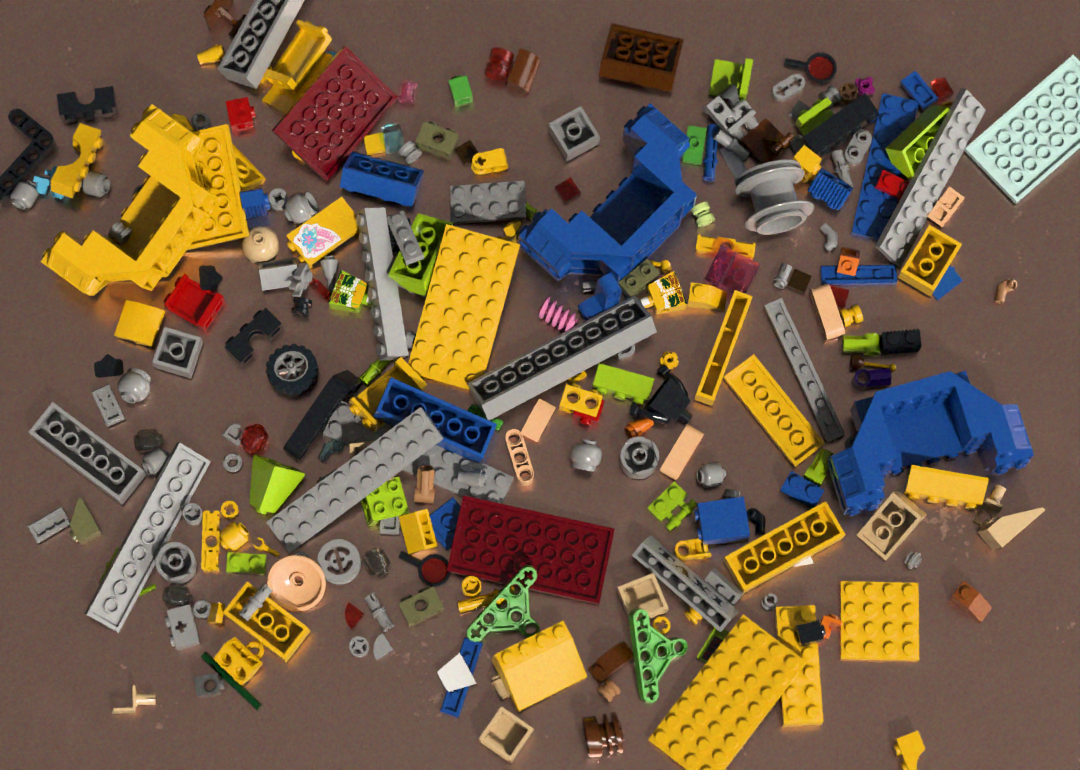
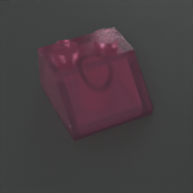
[704,245,760,294]

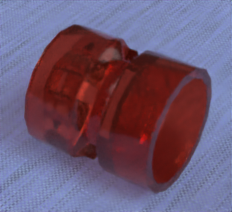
[484,47,514,82]

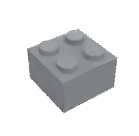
[548,106,600,161]
[152,327,203,379]

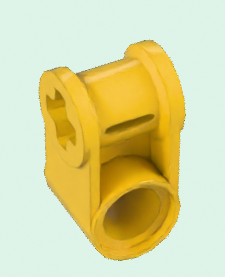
[471,148,508,175]
[673,538,712,561]

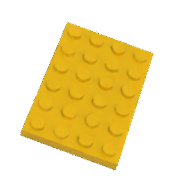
[186,124,249,251]

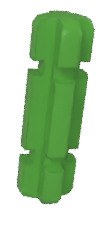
[468,404,503,430]

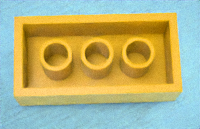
[223,582,310,663]

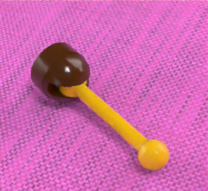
[849,354,896,371]

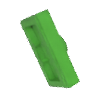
[682,125,707,165]

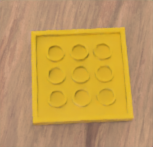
[840,581,919,661]

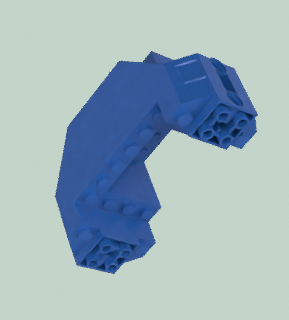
[519,103,697,284]
[827,371,1034,516]

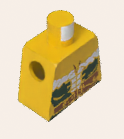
[639,271,687,314]

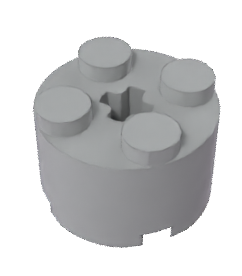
[619,436,659,479]
[155,542,197,585]

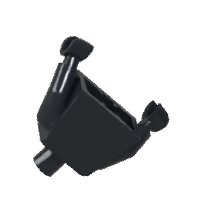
[629,365,693,424]

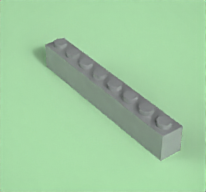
[356,207,408,361]

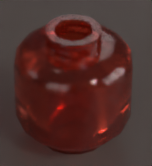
[240,424,268,454]

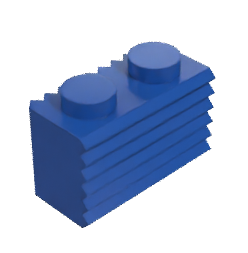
[807,168,854,210]
[240,188,271,220]
[780,471,824,509]

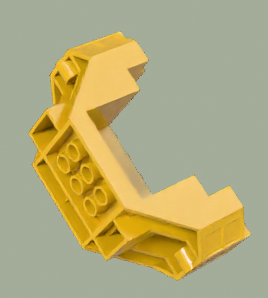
[41,104,218,296]

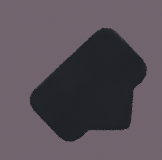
[199,265,222,290]
[94,354,124,377]

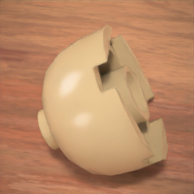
[241,225,280,264]

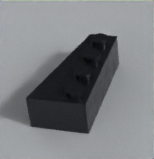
[803,93,880,157]

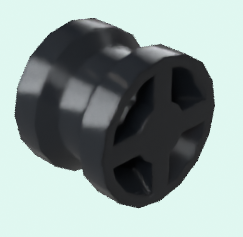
[291,297,312,317]

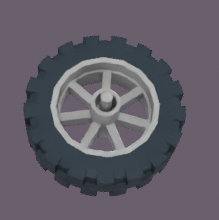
[266,344,319,396]

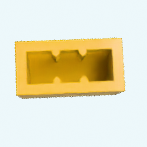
[399,509,437,554]

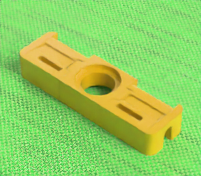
[695,234,756,261]
[201,511,221,572]

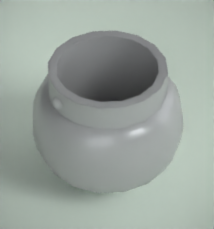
[284,191,319,225]
[118,368,151,403]
[570,439,602,472]

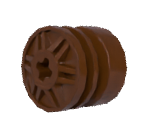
[582,712,624,759]

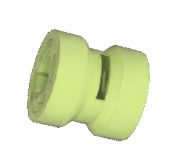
[691,202,715,227]

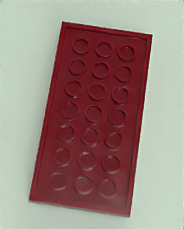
[446,495,615,605]

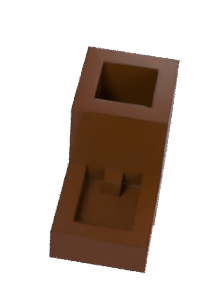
[588,641,634,684]

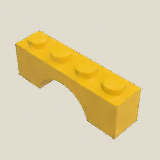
[51,123,103,198]
[892,731,925,770]

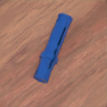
[703,124,719,181]

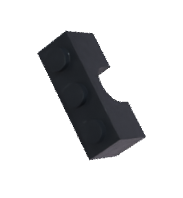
[57,86,118,123]
[224,308,283,367]

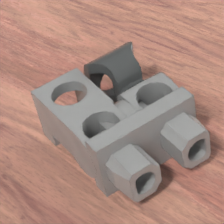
[702,84,759,142]

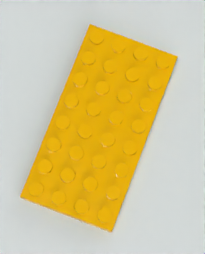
[408,224,520,390]
[648,614,807,770]

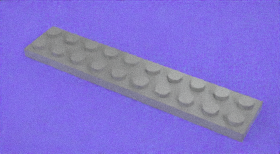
[875,88,986,267]
[323,401,514,504]
[266,407,444,553]
[84,442,211,633]

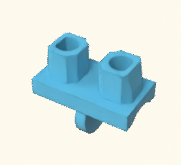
[33,166,64,199]

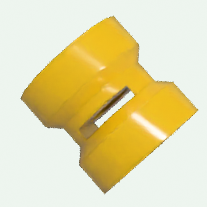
[838,304,863,327]
[462,576,481,598]

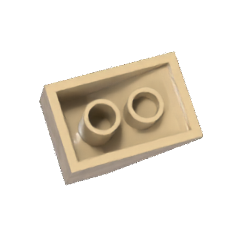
[857,489,927,561]
[977,507,1045,550]

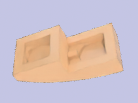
[927,187,965,227]
[521,398,556,442]

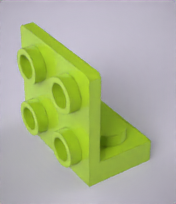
[709,58,753,100]
[361,477,409,527]

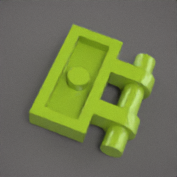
[647,481,697,531]

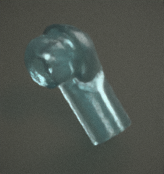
[318,439,344,462]

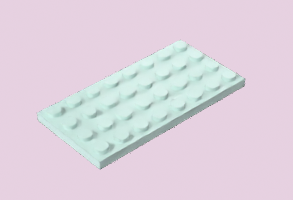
[964,55,1080,204]

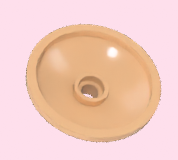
[267,555,326,611]

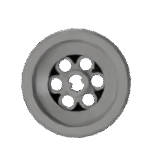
[734,160,814,235]

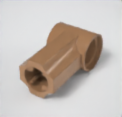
[414,464,435,504]

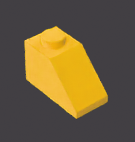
[687,282,727,312]

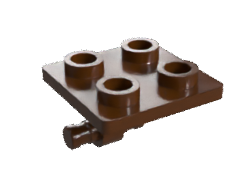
[204,0,246,39]
[741,119,794,163]

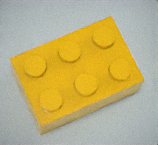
[898,225,962,297]

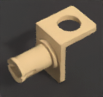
[974,484,1006,525]
[112,684,155,714]

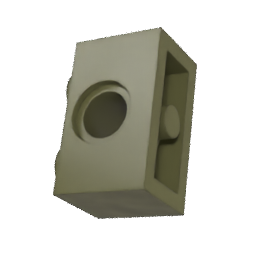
[415,121,459,160]
[619,259,660,299]
[399,586,444,627]

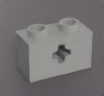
[165,604,201,651]

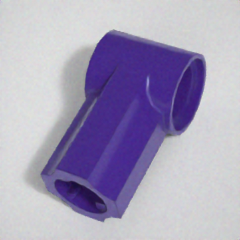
[852,368,892,390]

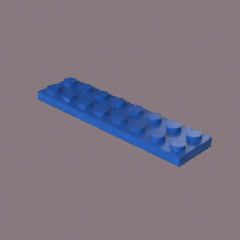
[851,93,918,241]

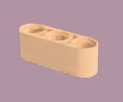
[809,284,845,340]
[660,424,704,480]
[505,429,534,486]

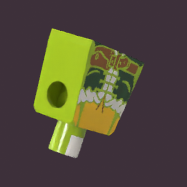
[329,270,371,313]

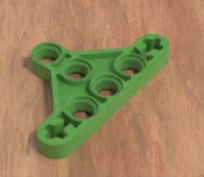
[466,565,540,642]
[629,608,688,703]

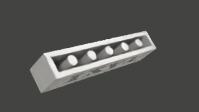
[632,535,739,632]

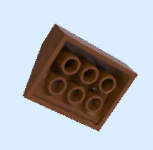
[598,23,684,92]

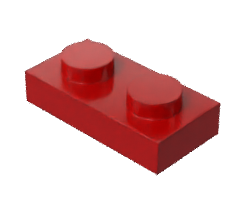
[875,170,910,200]

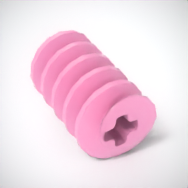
[538,296,580,332]

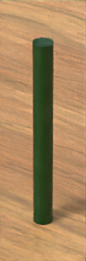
[201,652,262,710]

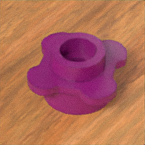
[855,76,875,96]

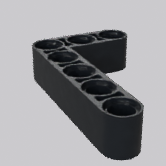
[0,108,56,208]
[283,370,363,461]

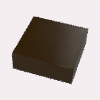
[454,140,479,166]
[787,268,812,294]

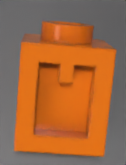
[837,247,860,276]
[820,614,842,642]

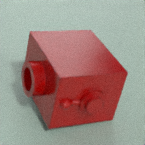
[225,97,256,132]

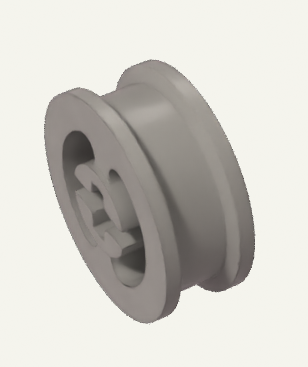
[317,539,361,585]

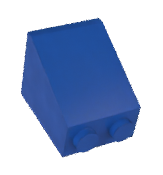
[694,496,750,545]

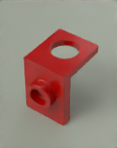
[573,400,605,426]

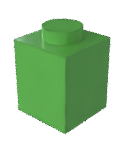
[448,75,473,107]

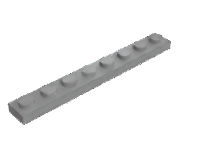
[764,298,845,443]

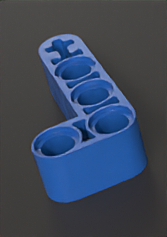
[577,273,622,321]

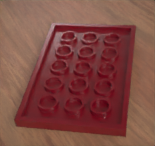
[271,46,398,181]

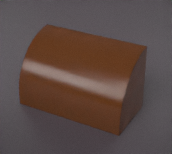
[508,48,541,95]

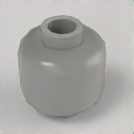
[81,171,110,197]
[10,180,39,210]
[141,448,170,477]
[696,461,726,488]

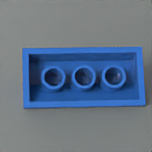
[339,151,424,206]

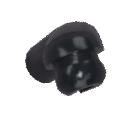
[746,508,766,535]

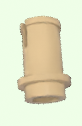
[491,675,510,701]

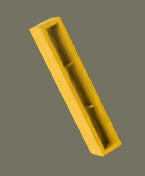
[694,290,753,406]

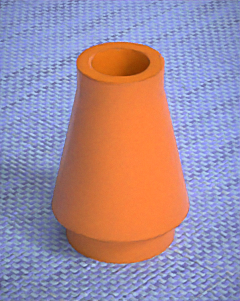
[624,418,654,439]

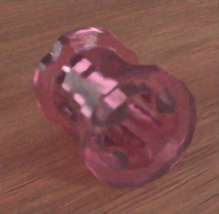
[398,81,418,105]

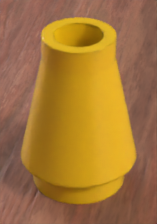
[197,44,226,64]

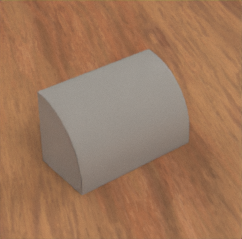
[258,257,298,291]

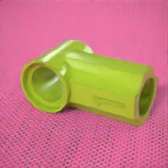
[842,333,880,356]
[803,448,834,487]

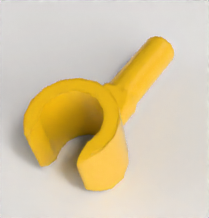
[649,260,671,273]
[253,537,280,557]

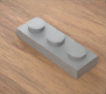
[387,211,424,265]

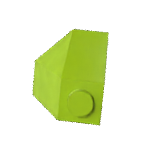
[249,455,305,514]

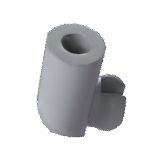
[820,223,838,251]

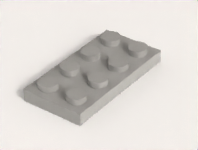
[450,181,526,224]

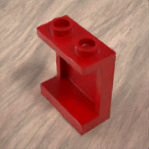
[164,273,225,332]

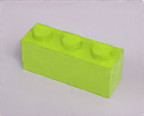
[592,363,655,405]

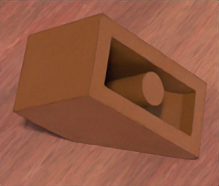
[949,581,992,623]

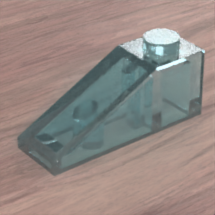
[381,123,404,154]

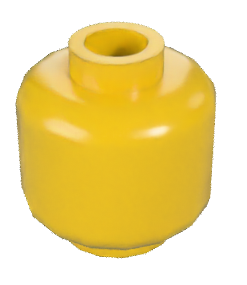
[220,522,249,551]

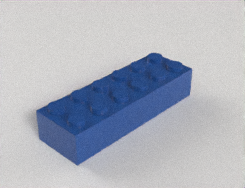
[373,378,497,463]

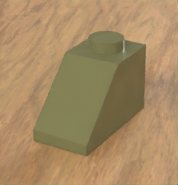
[69,498,102,545]

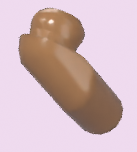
[995,278,1018,303]

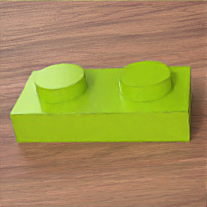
[226,552,267,575]

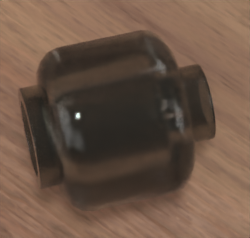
[134,428,163,454]
[361,547,390,577]
[162,583,192,609]

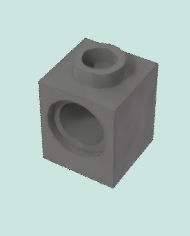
[194,673,225,698]

